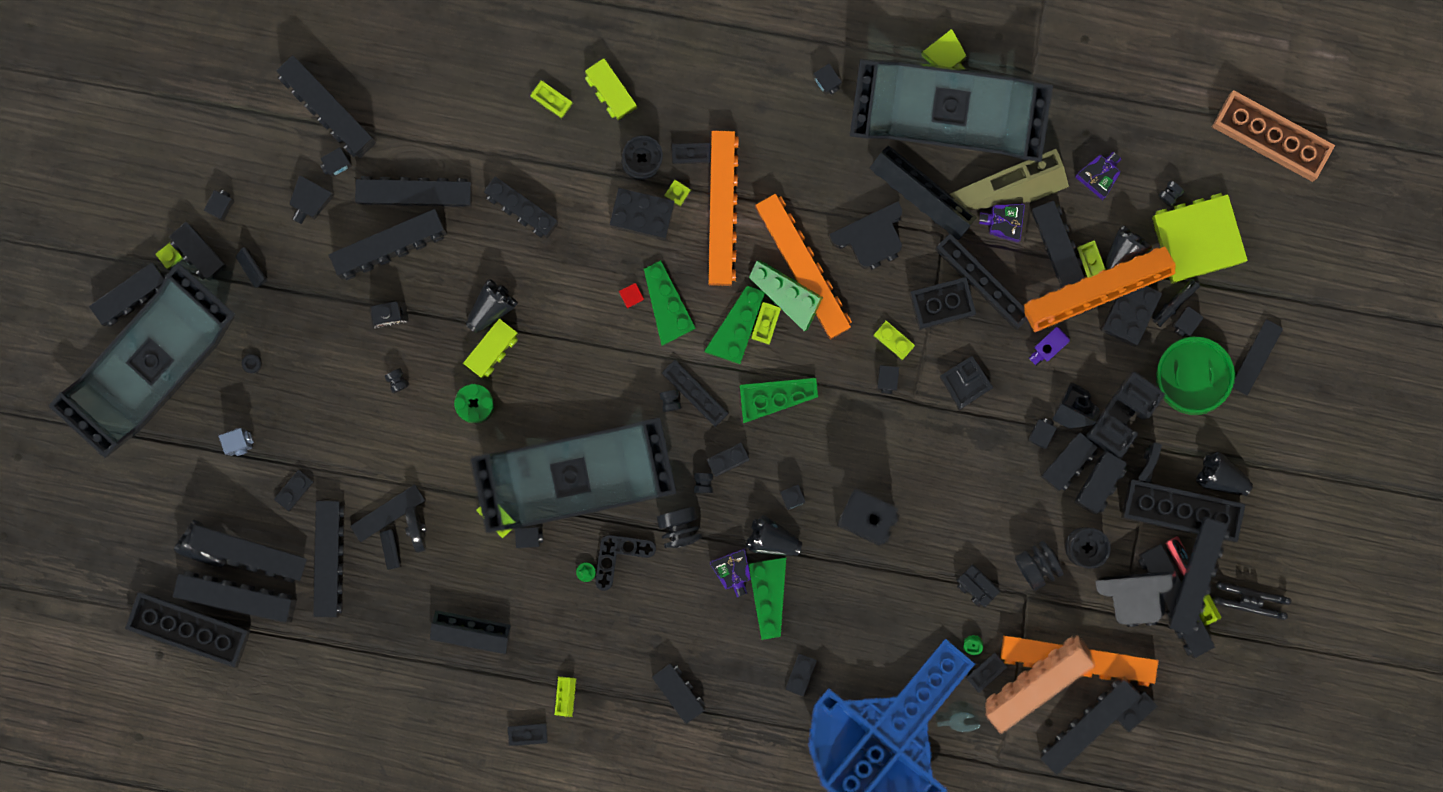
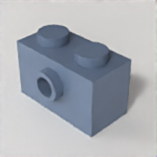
[219,428,254,456]

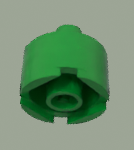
[454,384,494,424]

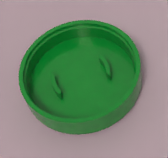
[1156,337,1235,415]

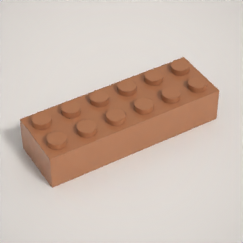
[1212,90,1335,182]
[985,635,1095,733]

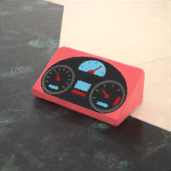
[1165,536,1190,576]

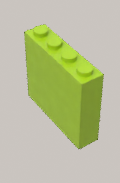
[1152,193,1248,283]

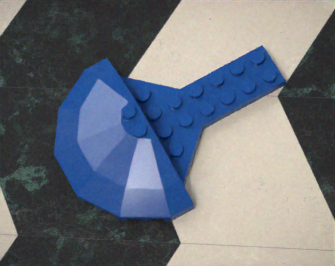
[808,639,975,792]

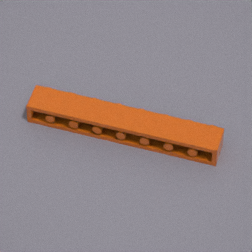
[709,131,738,286]
[755,194,852,340]
[1024,246,1175,332]
[1000,636,1158,687]

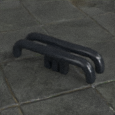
[1212,581,1292,620]

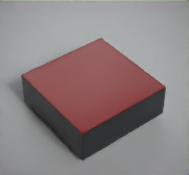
[619,283,644,309]

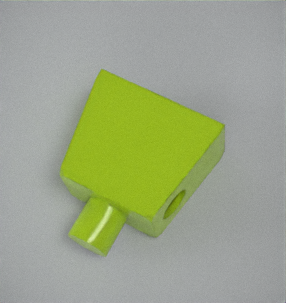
[922,29,966,69]

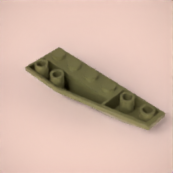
[949,149,1069,211]

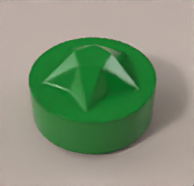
[576,563,596,582]
[964,635,983,655]

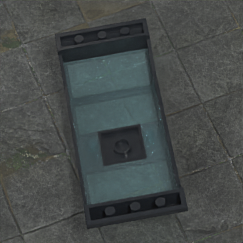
[850,59,1053,162]
[48,263,235,458]
[470,418,676,534]

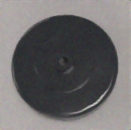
[405,506,426,553]

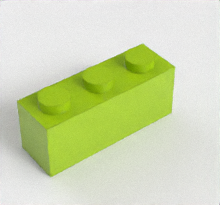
[585,58,637,121]
[463,319,518,379]

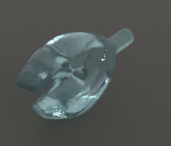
[937,712,981,732]

